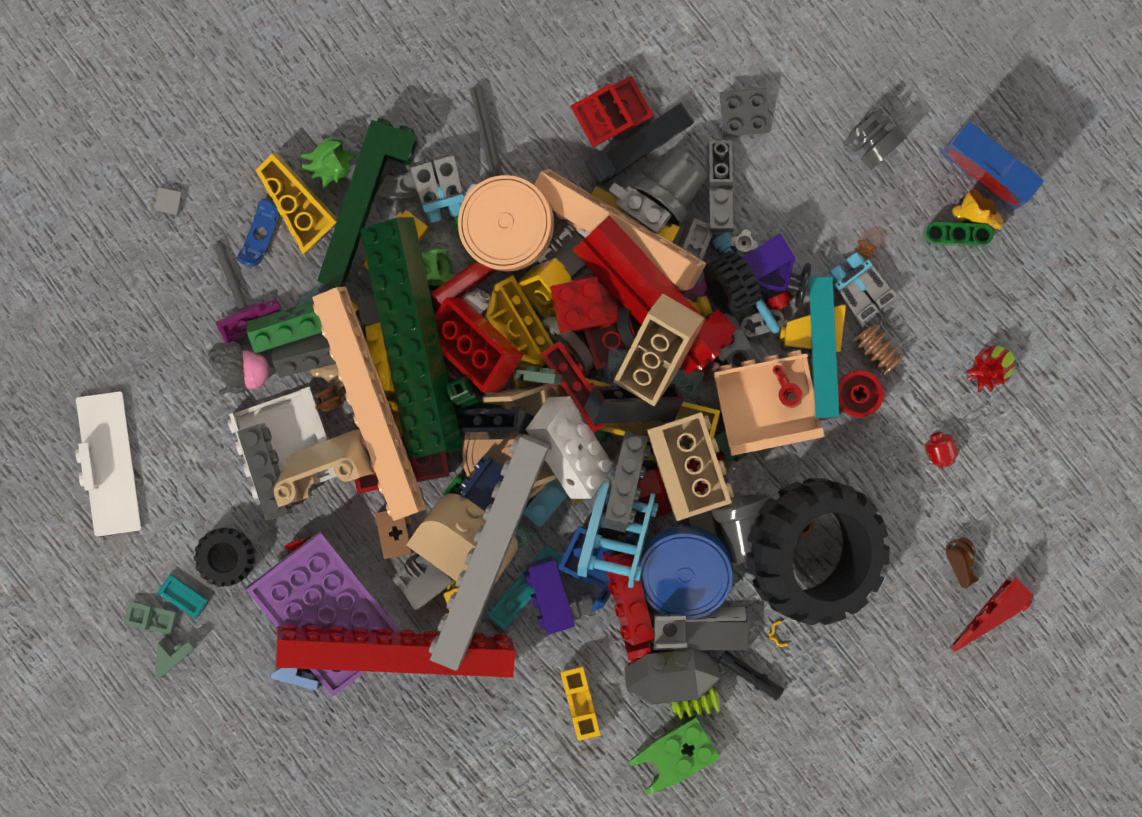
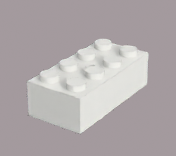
[526,396,614,499]

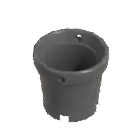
[632,148,708,226]
[711,494,770,563]

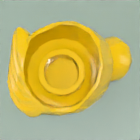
[952,189,1004,230]

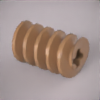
[853,324,903,376]

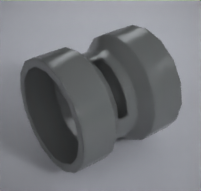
[567,592,596,621]

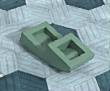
[124,601,179,635]

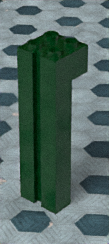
[317,118,419,288]

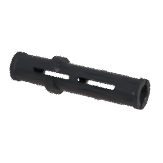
[718,650,784,701]

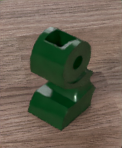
[446,376,482,409]

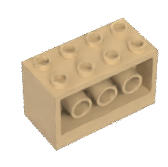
[646,412,734,521]

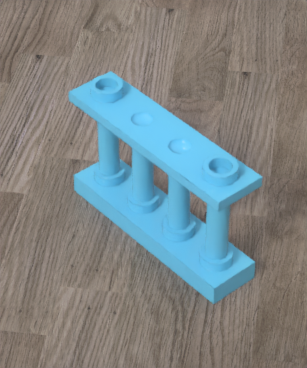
[577,482,659,588]

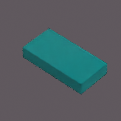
[157,573,209,619]

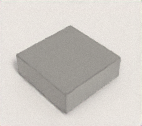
[154,187,182,215]

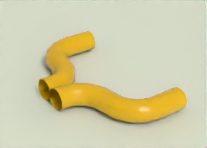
[768,620,788,647]

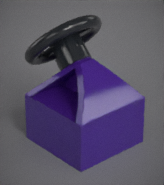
[742,233,811,308]

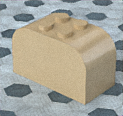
[614,294,705,406]
[406,494,518,584]

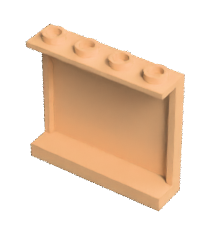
[714,350,824,456]

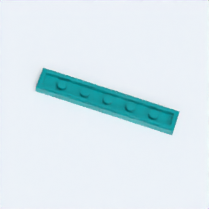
[809,276,839,418]

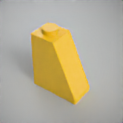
[779,305,846,353]

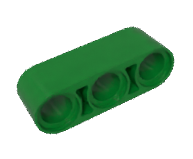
[923,222,994,247]

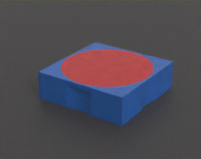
[940,121,1045,211]

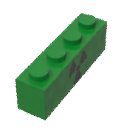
[246,301,322,353]

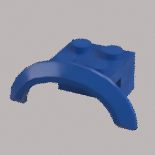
[558,526,637,611]

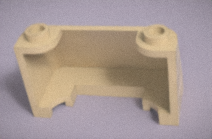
[274,429,376,507]

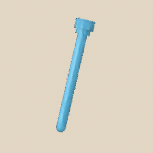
[711,232,780,333]

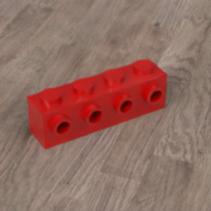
[539,341,607,433]
[602,550,655,646]

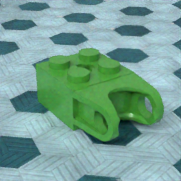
[628,716,720,795]

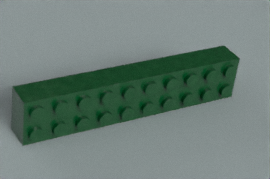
[360,217,463,460]

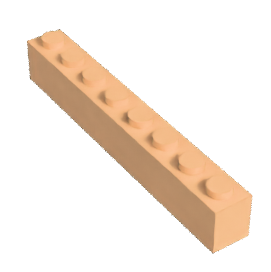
[534,169,706,291]

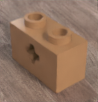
[375,511,413,559]

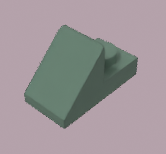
[155,640,197,679]

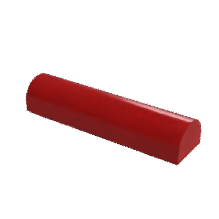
[430,260,497,312]

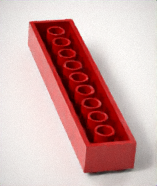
[275,624,515,678]

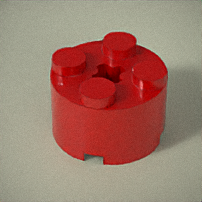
[838,370,884,418]

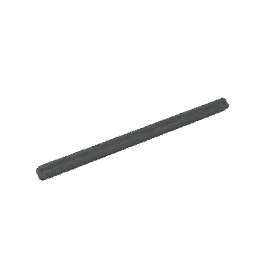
[470,86,535,311]

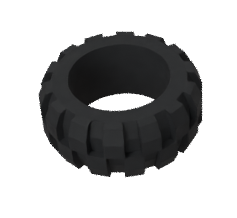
[746,478,890,625]

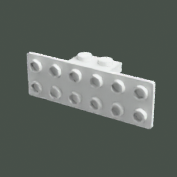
[76,391,141,536]

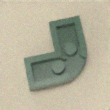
[515,367,562,385]

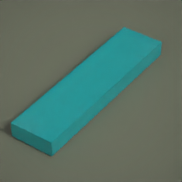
[486,544,563,630]

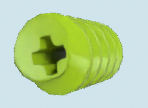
[671,687,720,720]

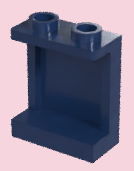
[460,456,534,511]

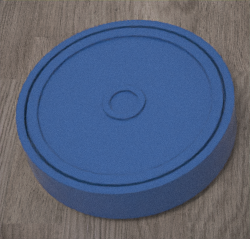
[639,526,733,619]

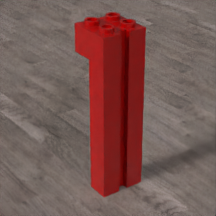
[573,216,737,375]

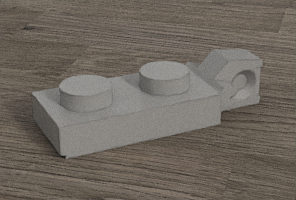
[609,183,671,234]

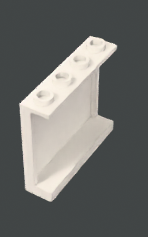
[227,387,337,503]

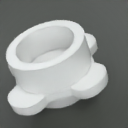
[730,229,758,257]

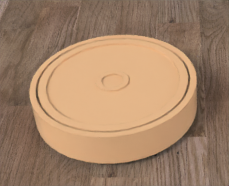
[458,175,554,271]

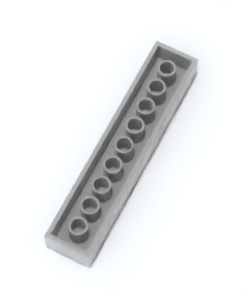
[428,434,551,671]

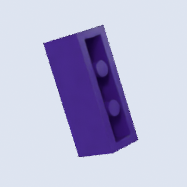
[523,556,575,635]

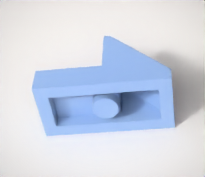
[271,668,320,690]

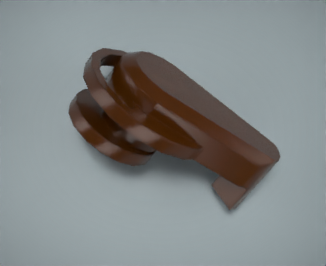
[315,385,346,414]
[946,537,979,588]

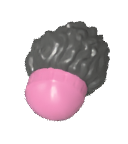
[208,342,269,395]

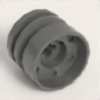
[844,108,907,170]

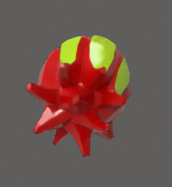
[966,345,1015,393]

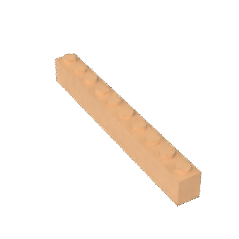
[312,286,427,521]

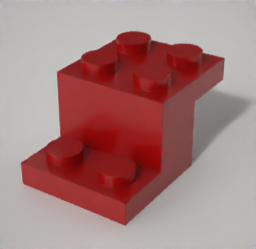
[570,75,654,148]
[550,276,618,333]

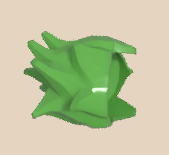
[301,137,356,189]
[422,248,456,289]

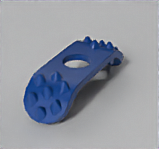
[237,199,280,266]

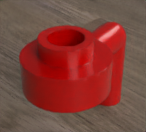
[753,291,793,313]
[773,365,803,408]

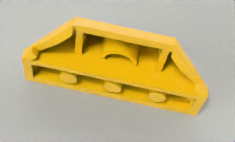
[485,275,554,367]

